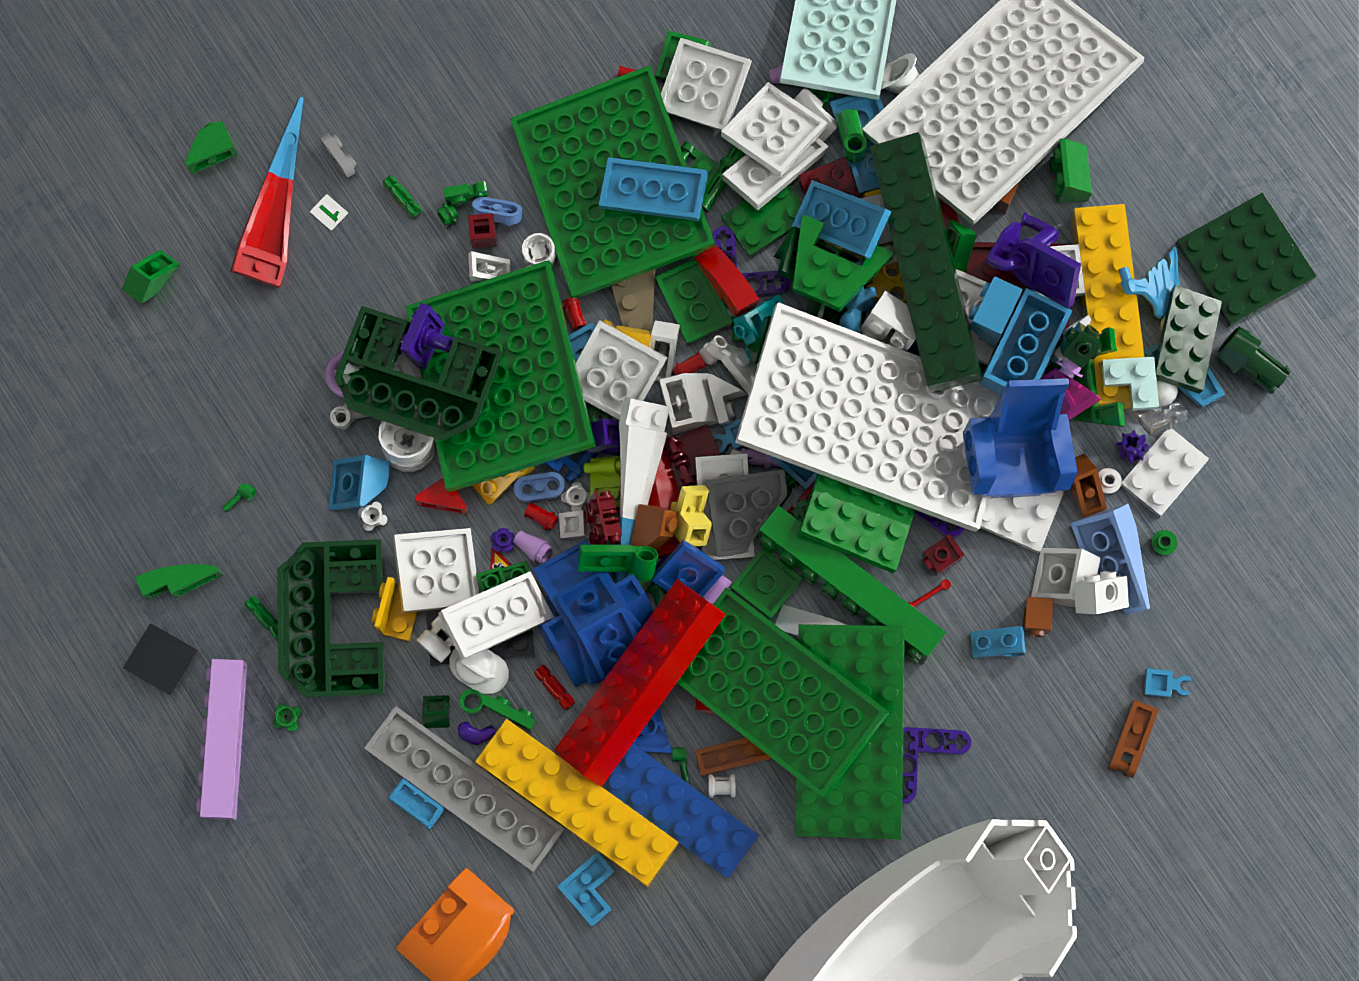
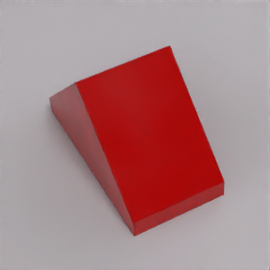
[414,478,468,515]

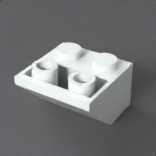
[859,291,916,351]
[659,373,719,435]

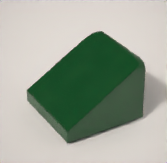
[422,695,450,728]

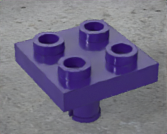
[400,303,454,370]

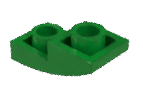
[476,560,530,592]

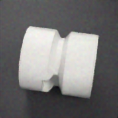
[522,233,556,268]
[416,615,454,663]

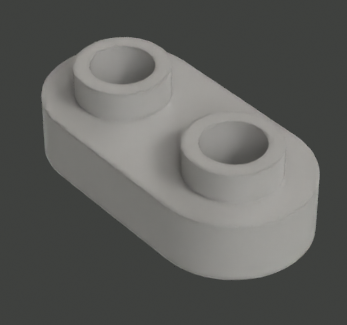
[319,132,357,178]

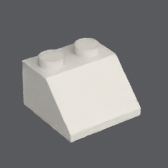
[1031,548,1100,607]

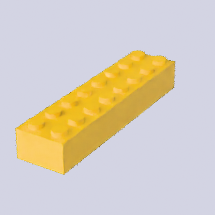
[1070,204,1144,409]
[475,719,679,888]

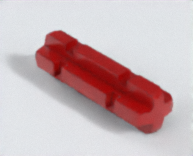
[534,665,575,710]

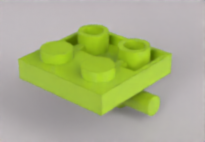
[584,456,621,509]

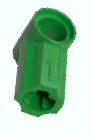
[836,109,866,163]

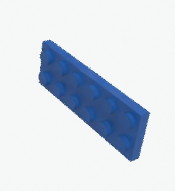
[602,743,759,878]

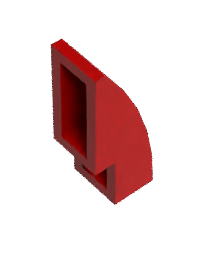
[694,245,759,318]

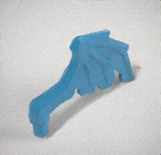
[1118,246,1180,319]

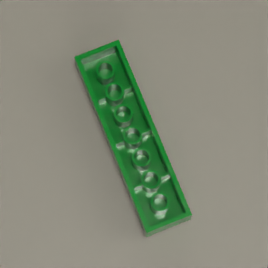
[758,505,946,664]

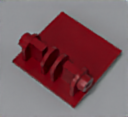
[798,157,859,198]
[664,424,721,491]
[583,490,622,545]

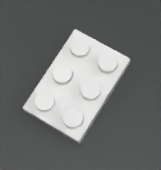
[1121,427,1209,518]

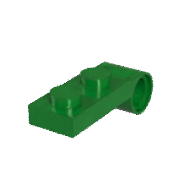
[576,545,658,581]
[459,689,537,732]

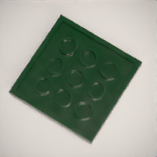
[1176,192,1316,327]

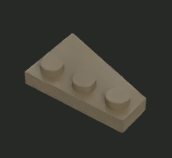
[611,269,656,331]

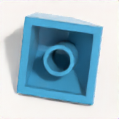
[328,455,390,511]

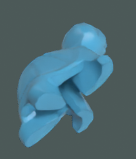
[839,261,877,333]

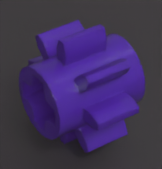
[1116,430,1149,464]

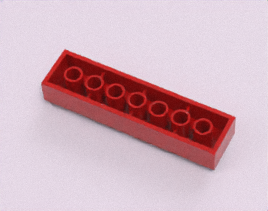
[554,579,726,787]

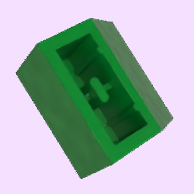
[1050,139,1092,203]

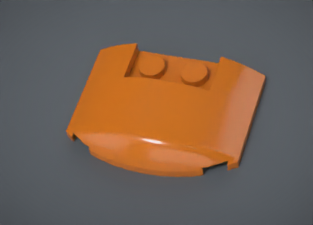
[396,868,514,981]

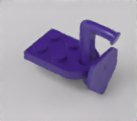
[986,212,1081,308]

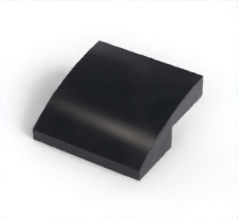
[123,623,197,695]

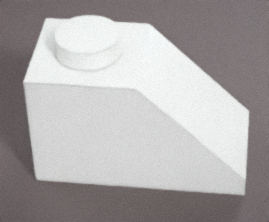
[649,320,680,381]

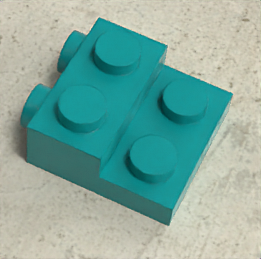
[733,294,785,361]

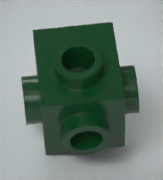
[1060,322,1102,369]

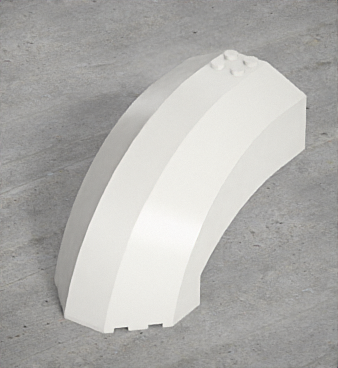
[764,819,1077,981]

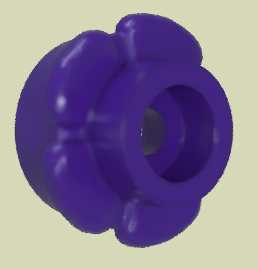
[490,528,515,553]

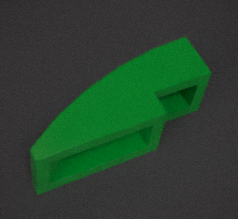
[135,564,223,600]

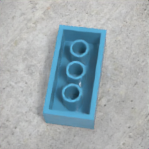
[978,288,1072,395]

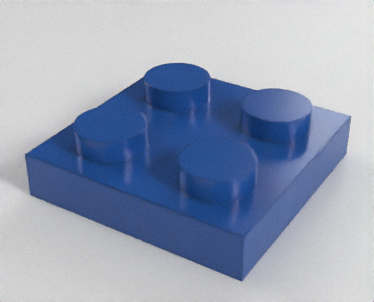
[652,539,725,597]

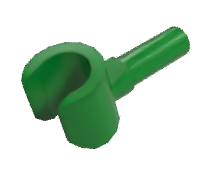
[222,483,257,511]
[672,747,690,783]

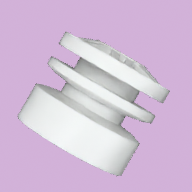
[378,421,436,472]

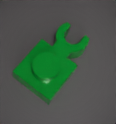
[443,181,489,207]

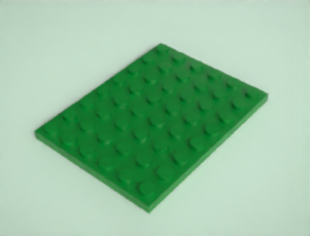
[510,65,716,299]
[406,260,596,492]

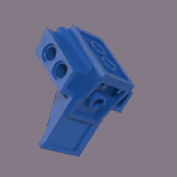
[962,378,1077,498]
[532,539,654,688]

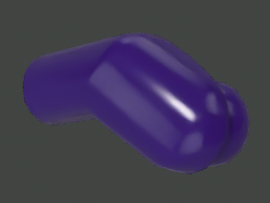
[457,722,496,745]

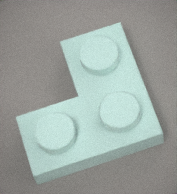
[1101,357,1159,411]

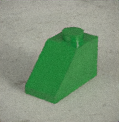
[185,121,237,174]
[122,250,180,304]

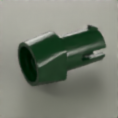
[1216,326,1291,394]

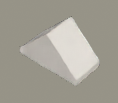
[468,251,511,284]

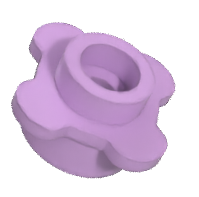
[1055,357,1083,379]

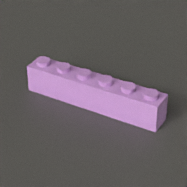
[196,659,247,820]

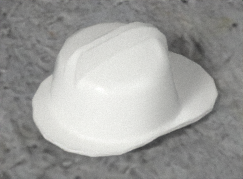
[881,53,919,94]
[450,648,509,694]

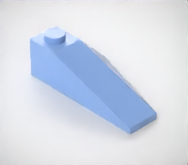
[1071,504,1150,615]

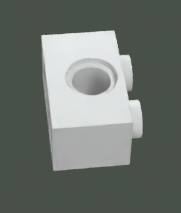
[1074,571,1129,614]

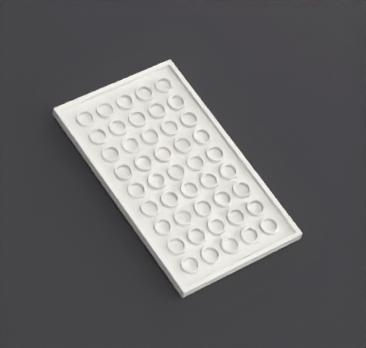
[862,0,1144,225]
[735,303,1001,532]

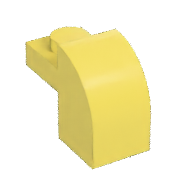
[671,485,712,546]

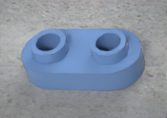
[472,197,522,226]
[514,472,565,503]

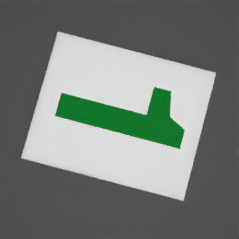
[310,194,348,231]

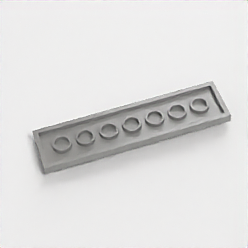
[364,706,565,873]

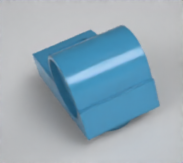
[970,626,1026,659]

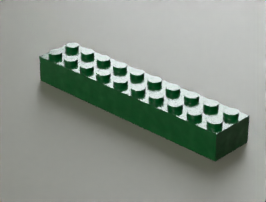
[870,132,983,393]

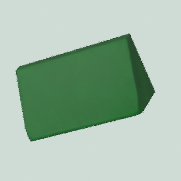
[946,220,977,273]

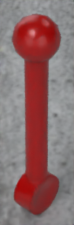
[907,579,951,607]

